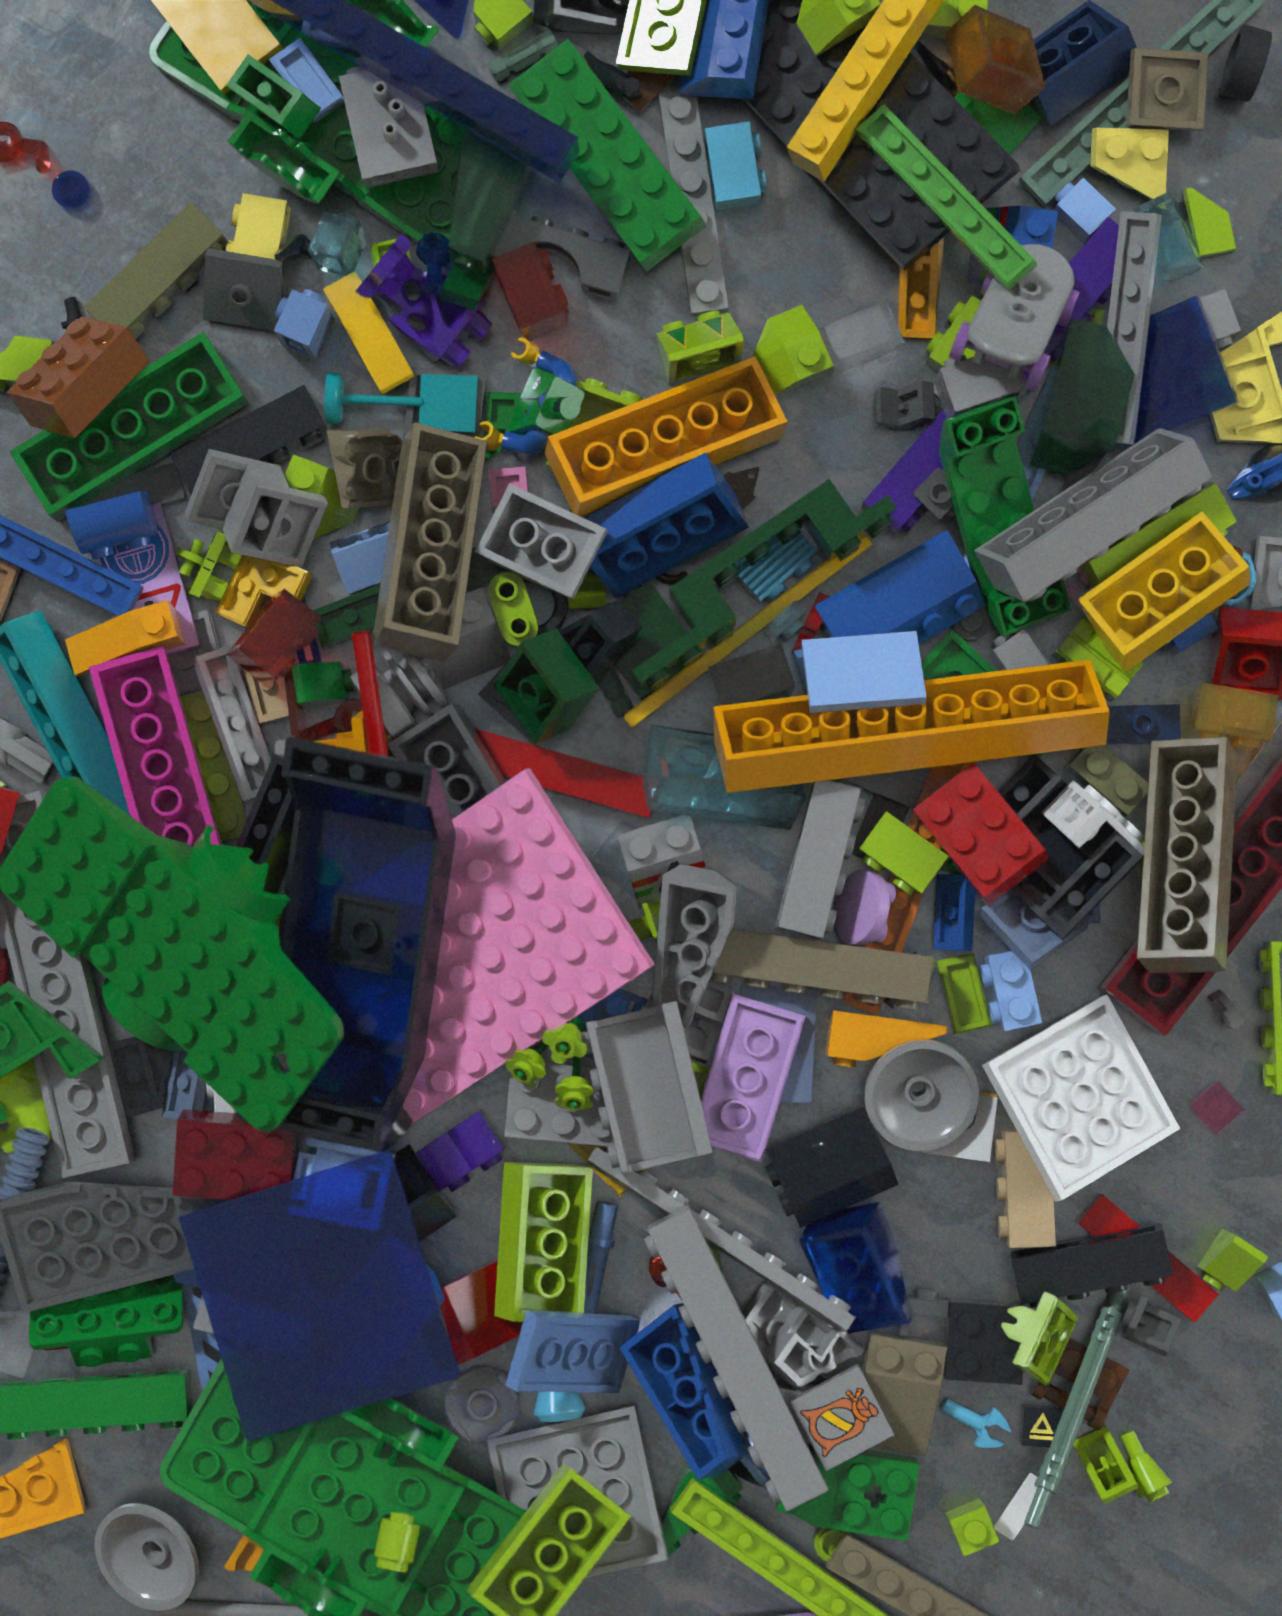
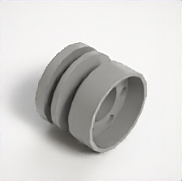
[350,650,449,739]

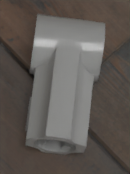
[0,717,56,785]

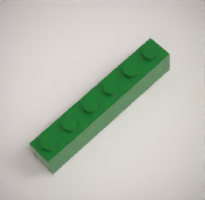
[0,1369,192,1440]

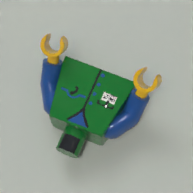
[474,337,585,456]

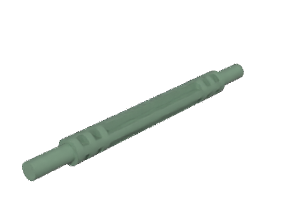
[1024,1284,1131,1529]

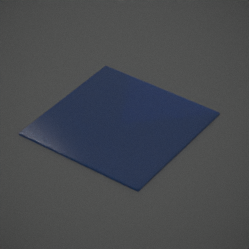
[179,1149,461,1442]

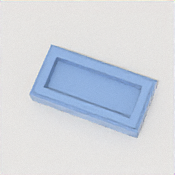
[269,38,344,123]

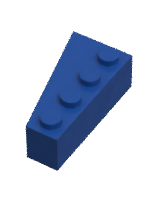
[619,1303,747,1480]

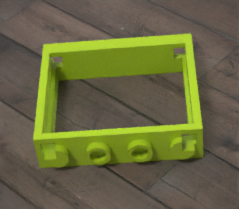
[1258,941,1282,1095]

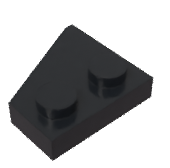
[108,1036,174,1118]

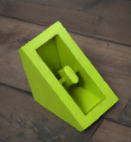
[1073,1426,1139,1504]

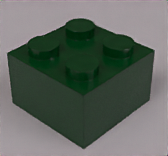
[493,628,600,745]

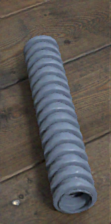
[0,1127,50,1291]

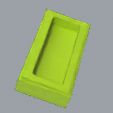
[936,952,992,1035]

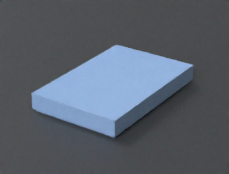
[801,631,926,713]

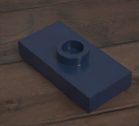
[1106,704,1181,745]

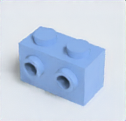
[980,950,1042,1031]

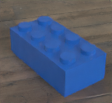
[584,452,749,598]

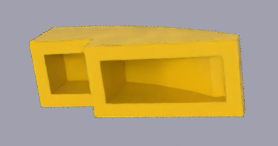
[323,271,415,394]

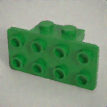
[28,1275,183,1367]

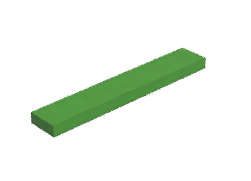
[855,104,1037,291]

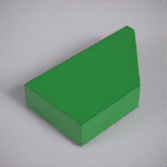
[483,392,522,463]

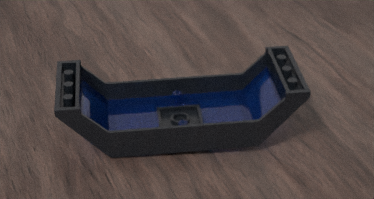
[236,737,456,1152]

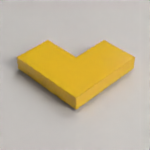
[214,555,313,629]

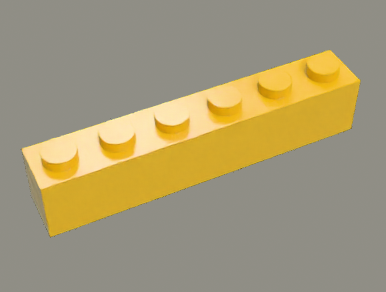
[787,0,944,181]

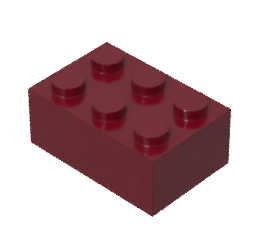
[172,1109,297,1204]

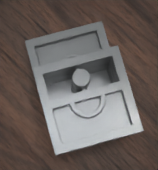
[184,449,328,568]

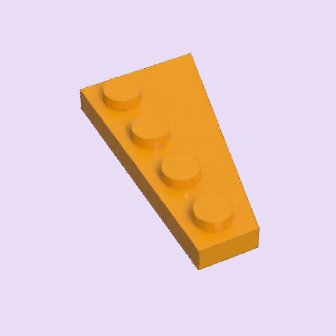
[0,1438,87,1539]

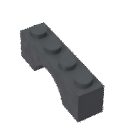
[473,206,630,301]

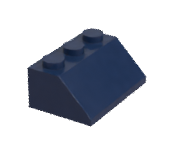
[999,0,1137,126]

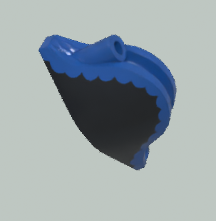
[1227,445,1282,502]

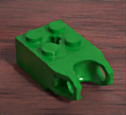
[776,1446,920,1542]

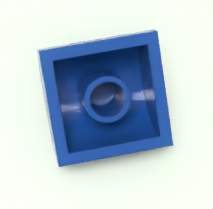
[65,490,158,560]

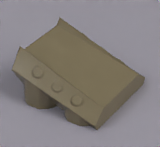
[326,427,402,509]

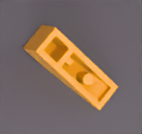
[898,237,944,338]
[65,600,185,677]
[825,1010,947,1067]

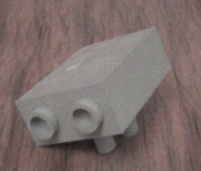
[339,58,439,189]

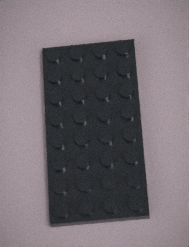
[743,0,1020,271]

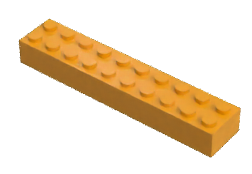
[713,659,1110,793]

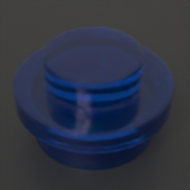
[52,170,90,209]

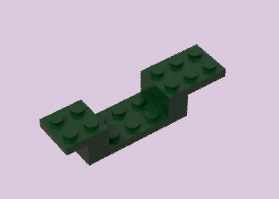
[632,479,897,691]

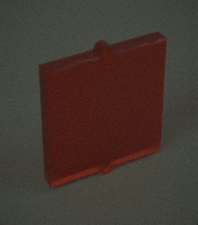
[283,669,308,740]

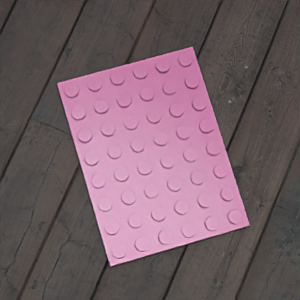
[305,768,655,1125]

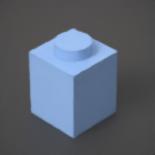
[1054,178,1116,244]

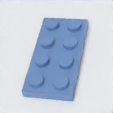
[505,1311,640,1393]

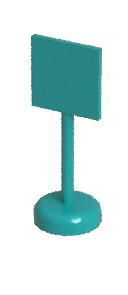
[324,372,478,433]

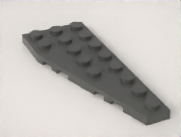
[0,1181,322,1313]

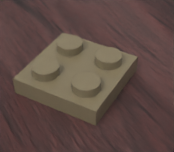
[1126,48,1208,131]

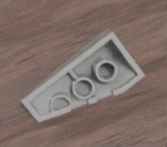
[652,864,737,1028]

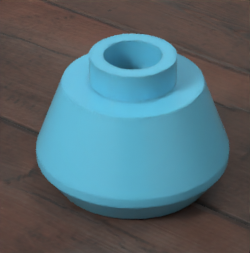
[533,1392,585,1422]

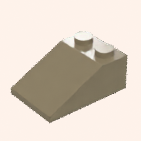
[861,1329,947,1456]

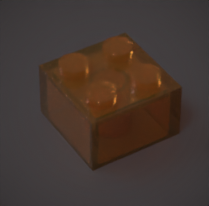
[945,5,1045,114]

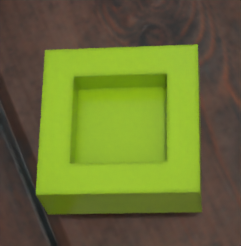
[568,572,607,609]

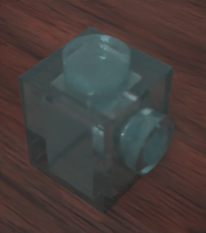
[308,212,368,276]

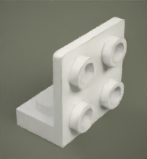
[1041,780,1144,856]

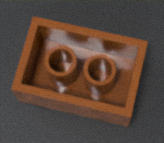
[7,316,149,438]

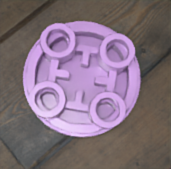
[834,869,896,947]

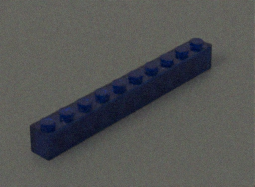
[248,0,579,184]

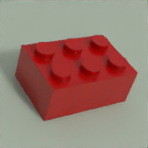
[913,762,1049,906]

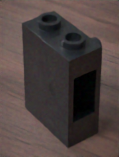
[765,1107,899,1228]

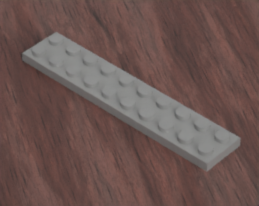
[0,790,136,1178]

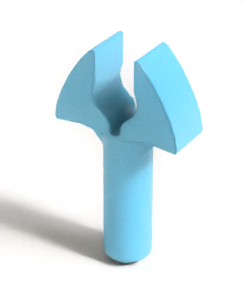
[940,1399,1011,1448]

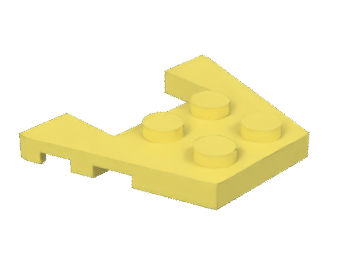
[1196,311,1282,445]

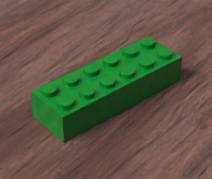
[508,39,706,272]
[9,331,249,522]

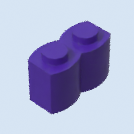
[415,1110,506,1192]

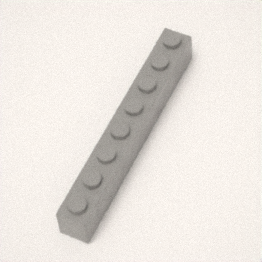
[644,1205,828,1511]

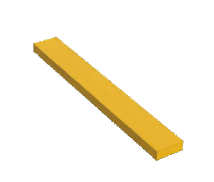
[623,536,872,731]

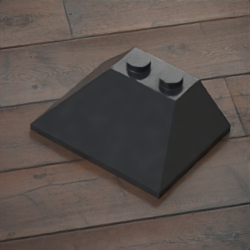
[998,754,1144,940]

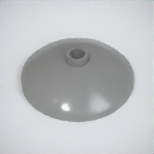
[864,1040,979,1151]
[95,1503,199,1611]

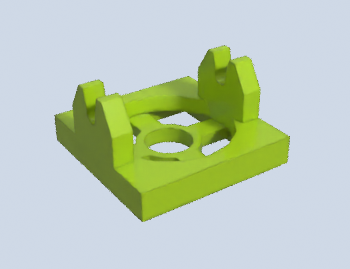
[1001,1292,1078,1386]

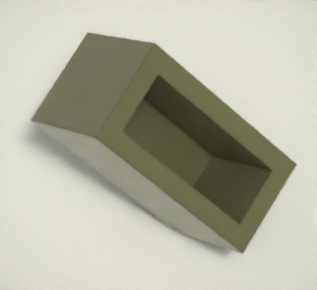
[1064,745,1149,817]

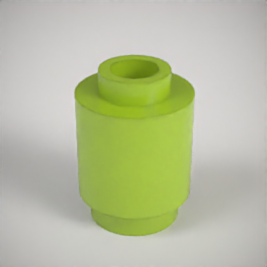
[374,1511,420,1572]

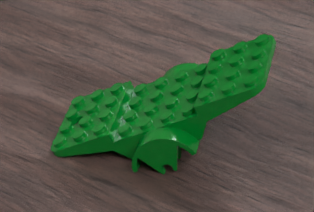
[149,0,528,259]
[0,776,343,1132]
[160,1349,527,1616]

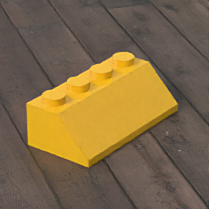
[1078,511,1250,672]

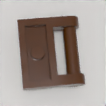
[1030,1338,1130,1431]

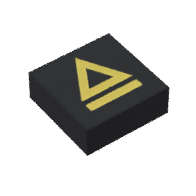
[1020,1405,1062,1447]

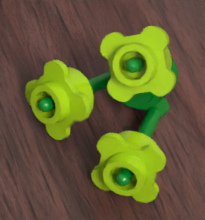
[505,1017,594,1111]

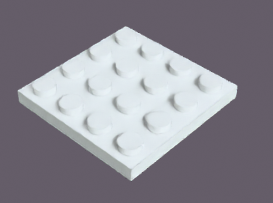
[982,995,1180,1202]

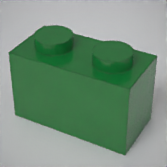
[226,54,321,139]

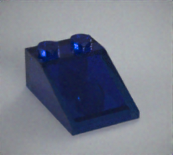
[798,1202,912,1334]

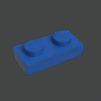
[933,874,975,951]

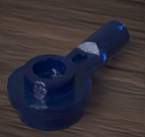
[415,232,453,295]

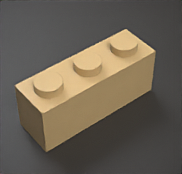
[995,1130,1056,1248]

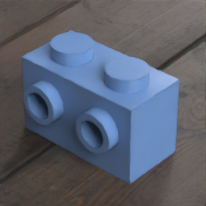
[274,289,334,361]

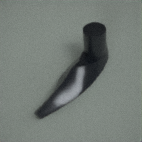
[914,40,972,92]
[584,51,643,98]
[274,234,324,261]

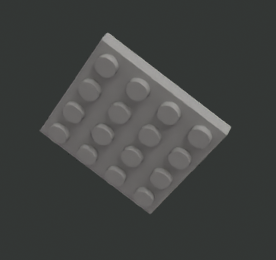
[487,1406,669,1580]

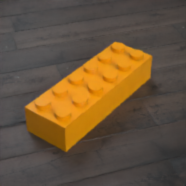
[545,356,788,517]

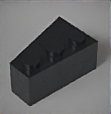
[559,600,642,685]

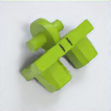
[175,531,242,601]

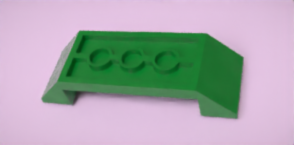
[939,395,1071,636]

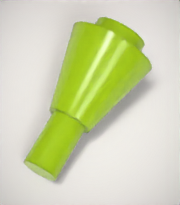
[1120,1430,1173,1503]

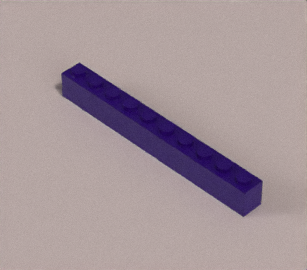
[861,217,1119,537]

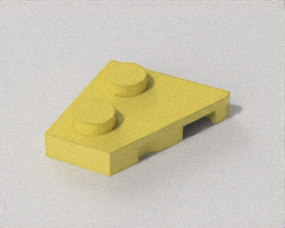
[1090,128,1169,204]

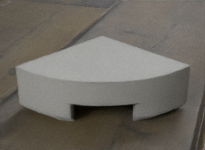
[1207,989,1245,1029]

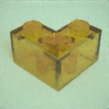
[1189,683,1279,751]

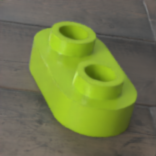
[488,572,538,647]

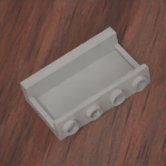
[581,1001,713,1174]

